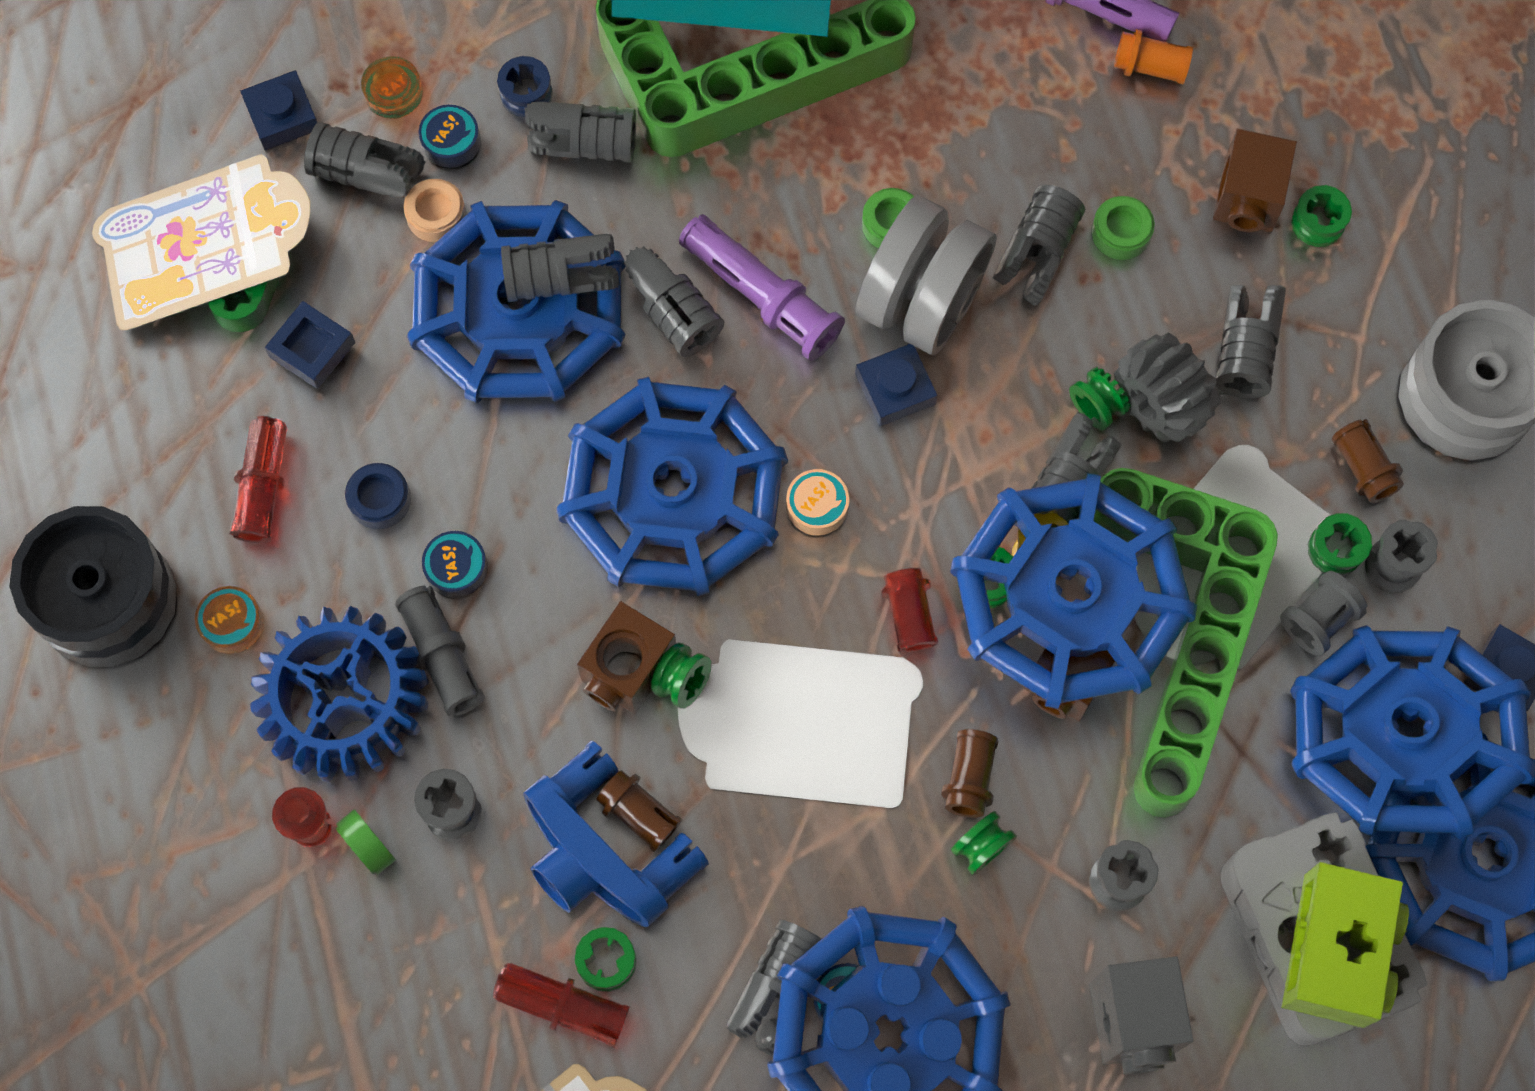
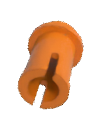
[1114,29,1193,85]

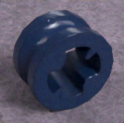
[497,56,553,117]

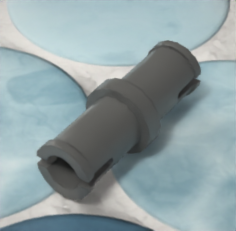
[395,585,485,716]

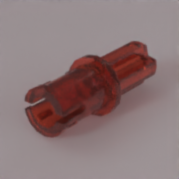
[229,416,287,543]
[493,963,630,1048]

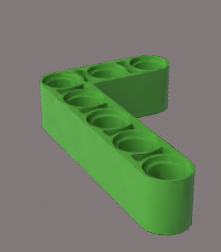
[596,0,916,157]
[1094,468,1278,818]

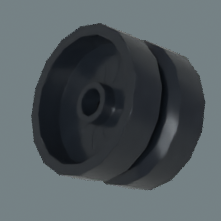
[9,506,177,667]

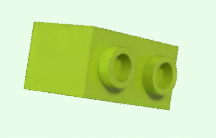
[1281,862,1409,1028]

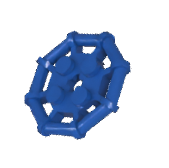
[407,200,626,403]
[556,376,788,596]
[950,473,1197,709]
[1290,625,1535,839]
[1365,733,1535,981]
[767,906,1011,1091]

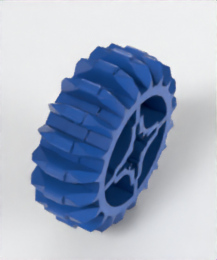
[250,606,429,782]

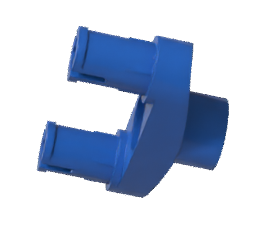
[523,741,709,927]

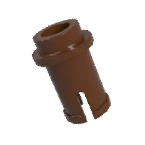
[1331,419,1404,503]
[941,729,999,818]
[596,770,682,853]

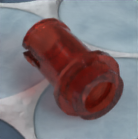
[880,568,939,653]
[272,787,332,847]

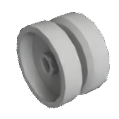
[855,194,997,356]
[1398,299,1535,461]

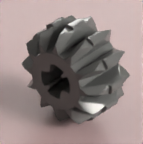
[1114,333,1221,442]

